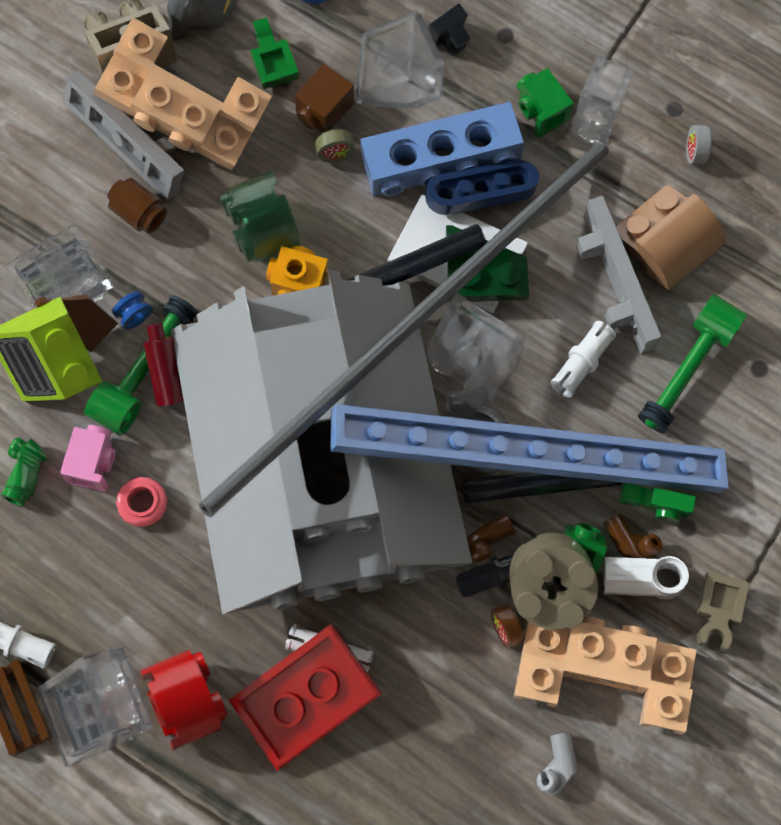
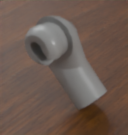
[536,732,578,795]

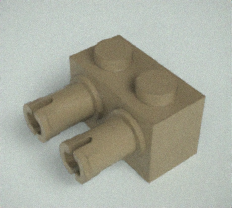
[83,0,178,77]

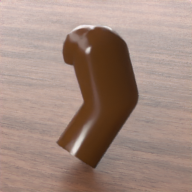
[467,514,515,562]

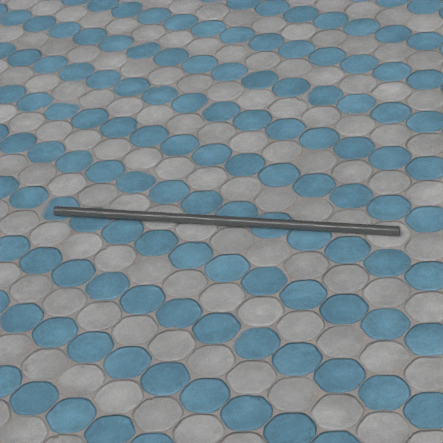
[199,142,609,517]

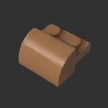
[616,184,726,291]

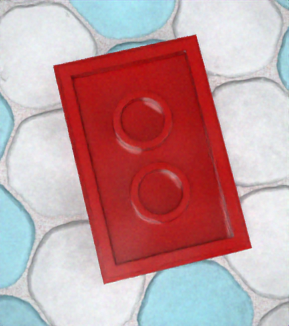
[228,624,383,771]

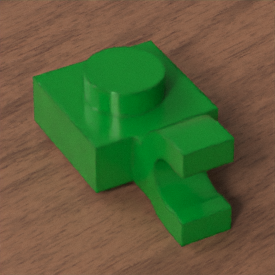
[250,17,299,90]

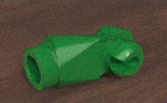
[1,437,47,507]

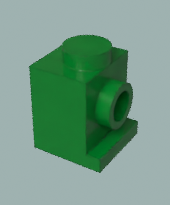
[516,68,574,139]

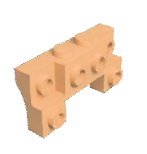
[93,17,272,171]
[513,616,697,735]

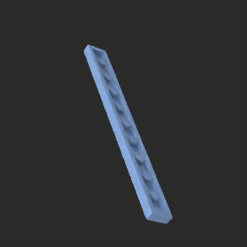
[331,404,728,493]

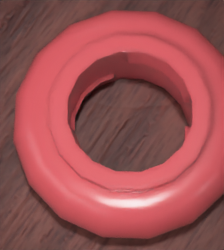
[116,477,168,527]

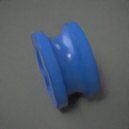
[112,291,153,330]

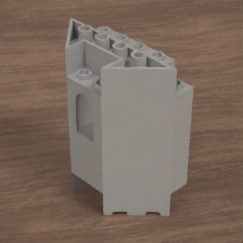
[171,270,472,615]

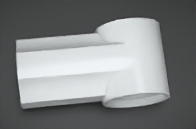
[603,556,689,600]

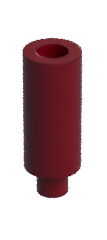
[143,323,184,406]

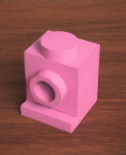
[60,425,115,493]

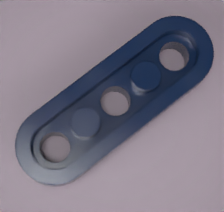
[425,159,539,215]

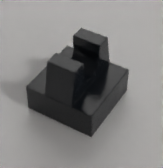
[424,3,470,57]

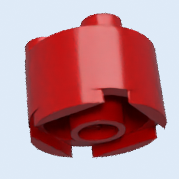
[140,650,227,751]

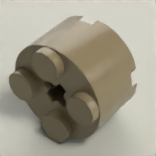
[509,532,598,630]

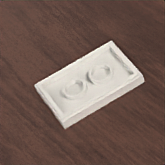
[387,195,528,313]

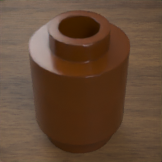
[107,178,167,234]

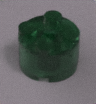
[218,171,300,263]

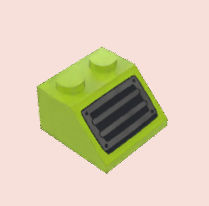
[0,297,102,402]

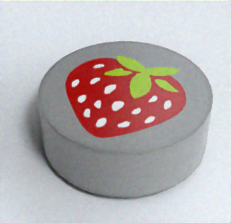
[686,125,712,165]

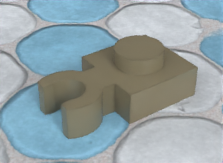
[697,572,750,652]

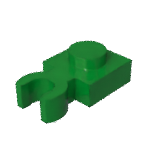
[619,483,696,522]

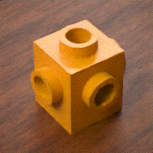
[265,246,329,295]

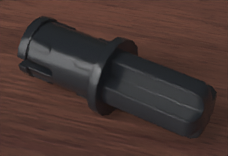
[456,553,514,598]

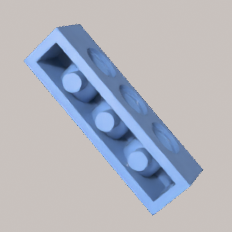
[360,102,524,197]

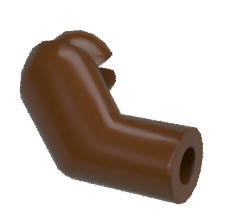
[603,514,663,559]

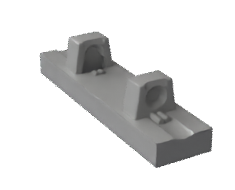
[64,70,184,201]
[576,196,661,355]

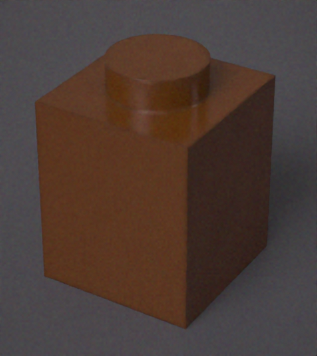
[295,63,355,133]

